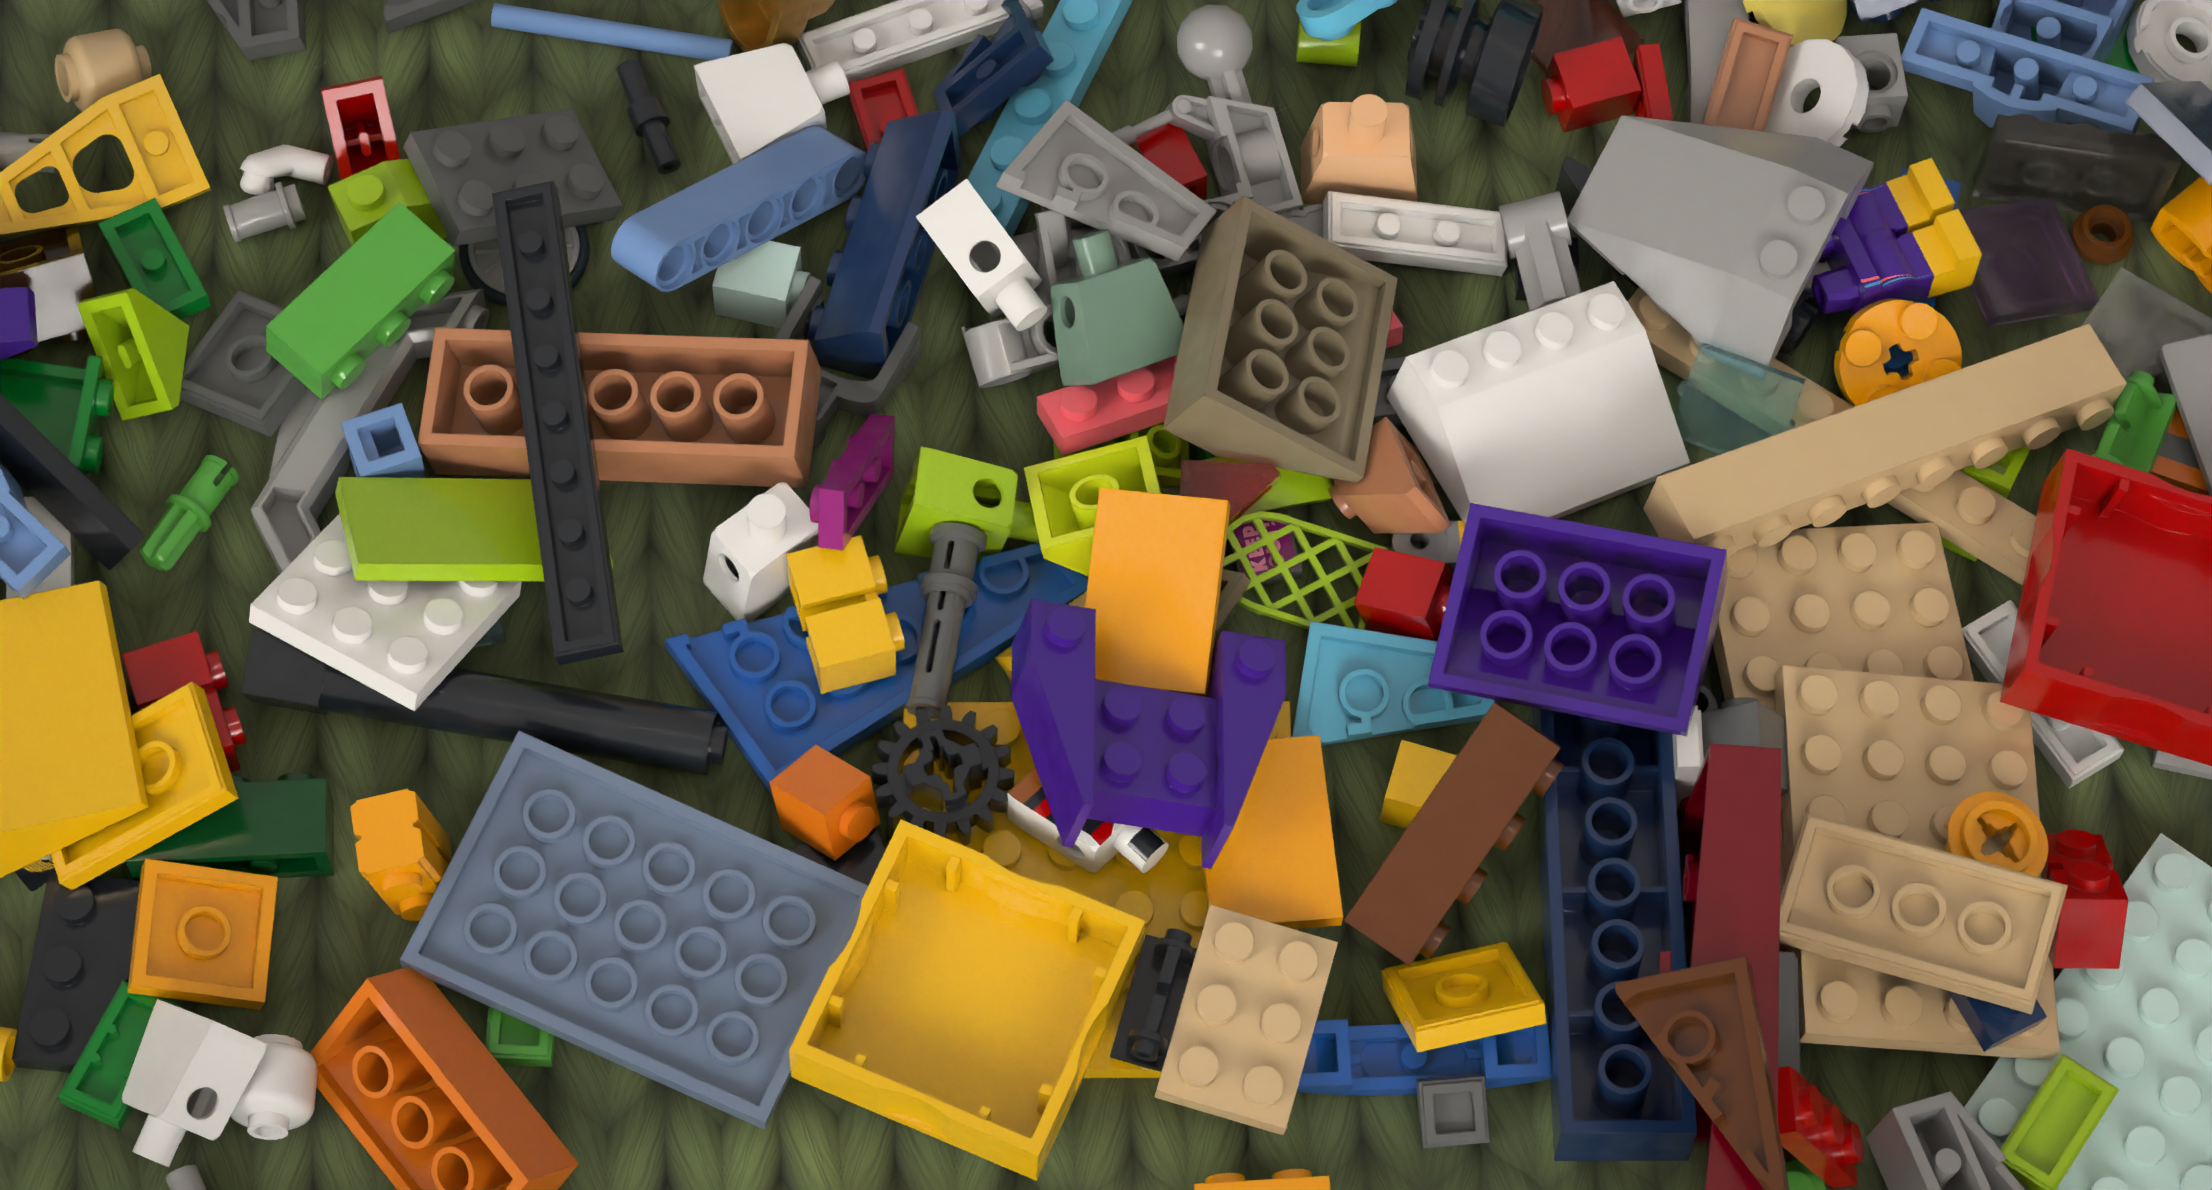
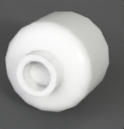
[231,1034,318,1140]

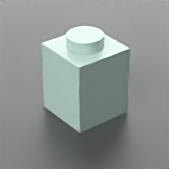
[712,241,811,328]

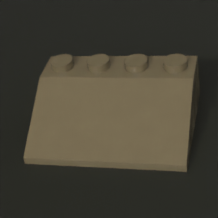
[1163,196,1398,483]

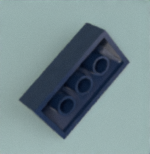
[808,109,962,380]

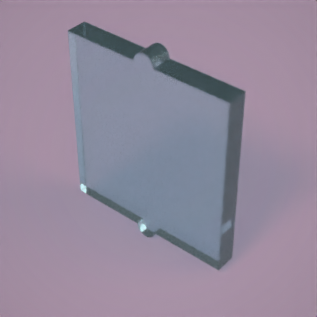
[1675,342,1806,454]

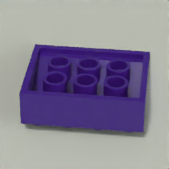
[1428,503,1728,737]

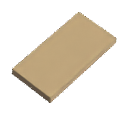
[1780,813,2068,1014]

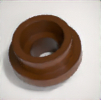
[2071,205,2134,265]

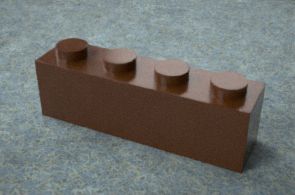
[1344,700,1564,966]

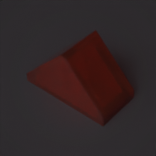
[1180,460,1281,526]

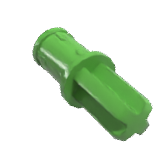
[139,455,239,572]

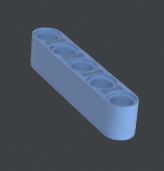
[611,125,867,292]

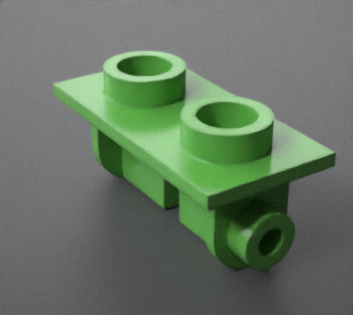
[2091,370,2177,474]

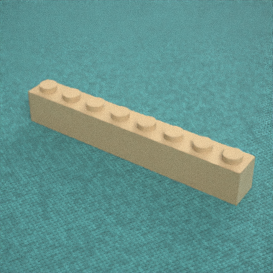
[1643,324,2127,560]

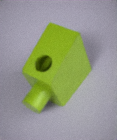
[893,446,1039,563]

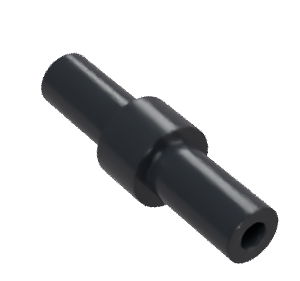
[616,59,681,174]

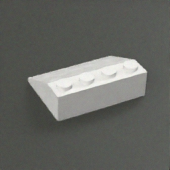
[1386,281,1690,524]

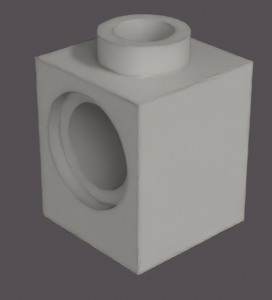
[1835,33,1908,133]

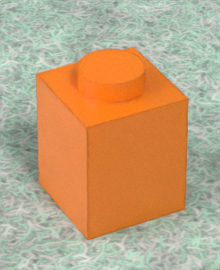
[769,744,881,861]

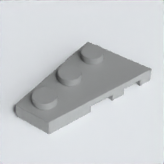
[995,100,1217,262]

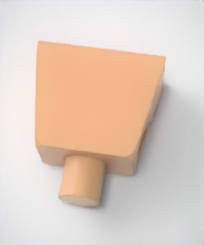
[1300,94,1418,204]

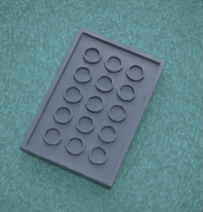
[400,731,868,1130]

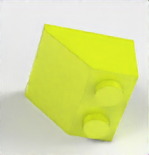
[1024,435,1163,576]

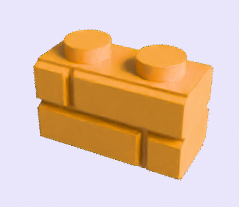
[350,788,452,921]

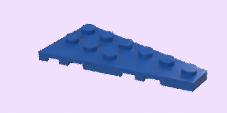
[665,543,1088,796]

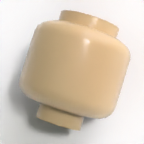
[55,29,152,112]

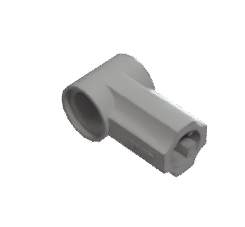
[1498,191,1581,312]

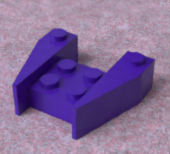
[1011,599,1286,869]

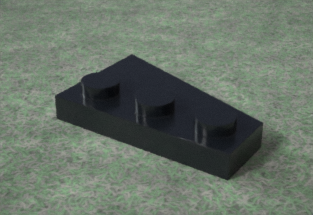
[12,872,140,1073]

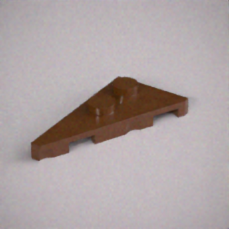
[1615,956,1790,1190]

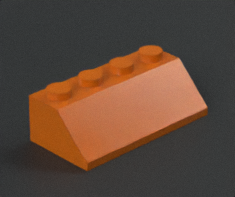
[310,967,579,1190]

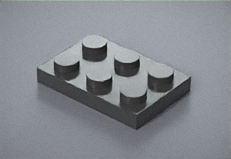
[403,108,622,246]

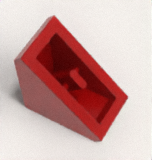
[320,76,400,180]

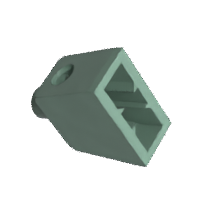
[1050,229,1184,386]

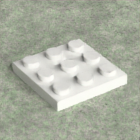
[249,513,522,711]

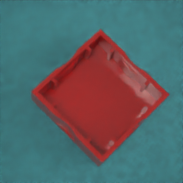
[2000,448,2212,766]

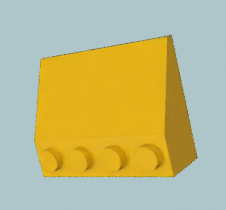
[0,580,149,878]

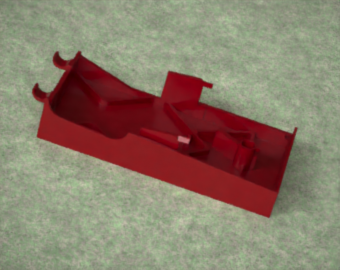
[1659,743,1781,1190]

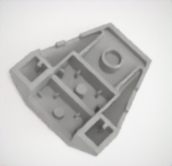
[1567,115,1874,379]

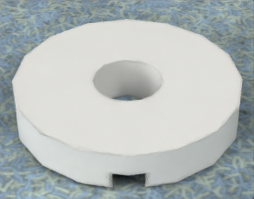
[2126,0,2212,91]
[1765,39,1869,147]

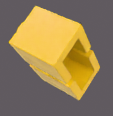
[786,535,905,694]

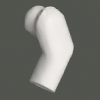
[240,144,333,195]

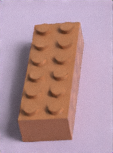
[418,328,822,488]

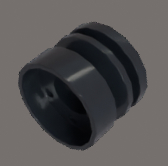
[1405,0,1544,128]

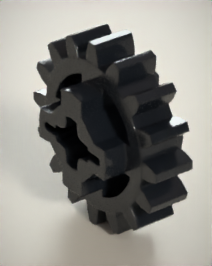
[872,705,1015,846]

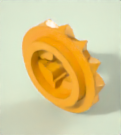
[1944,791,2048,877]

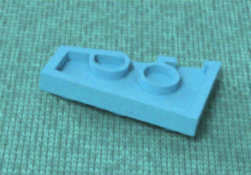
[1292,621,1494,745]

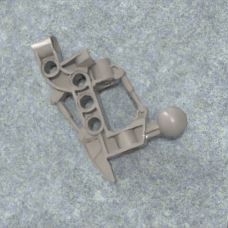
[961,4,1323,389]

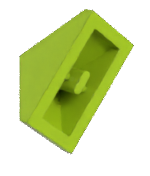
[77,288,189,421]

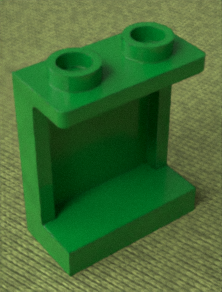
[0,355,115,487]

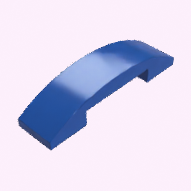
[1297,1011,1552,1096]

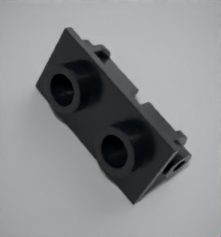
[1110,928,1197,1072]

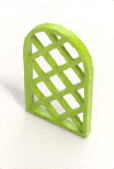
[1223,511,1387,630]

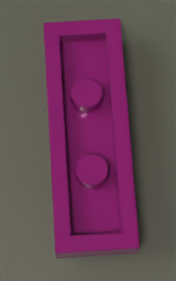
[809,414,895,550]

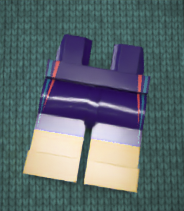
[1811,157,1982,315]

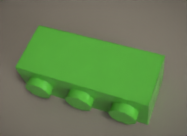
[266,202,455,400]

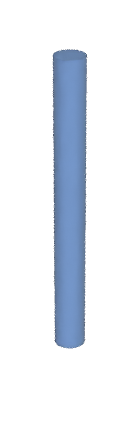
[491,3,734,61]

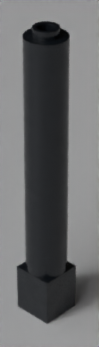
[241,629,728,776]

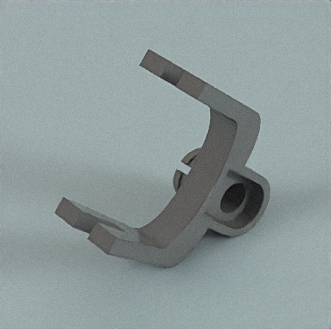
[774,276,921,449]

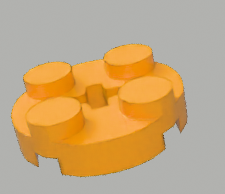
[1834,298,1962,407]

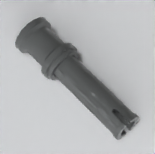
[906,522,987,719]

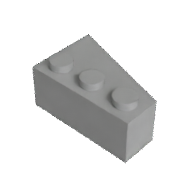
[1866,1091,2025,1190]

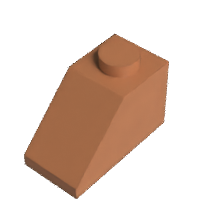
[1328,417,1451,534]

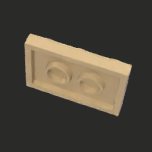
[1154,905,1338,1135]

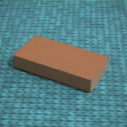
[1701,17,1793,131]

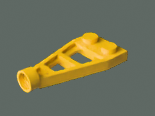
[0,74,211,237]

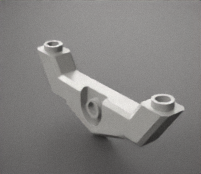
[250,289,489,574]

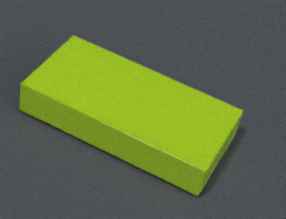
[2000,1053,2120,1190]

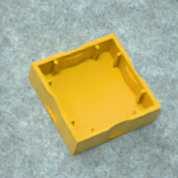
[789,819,1145,1181]

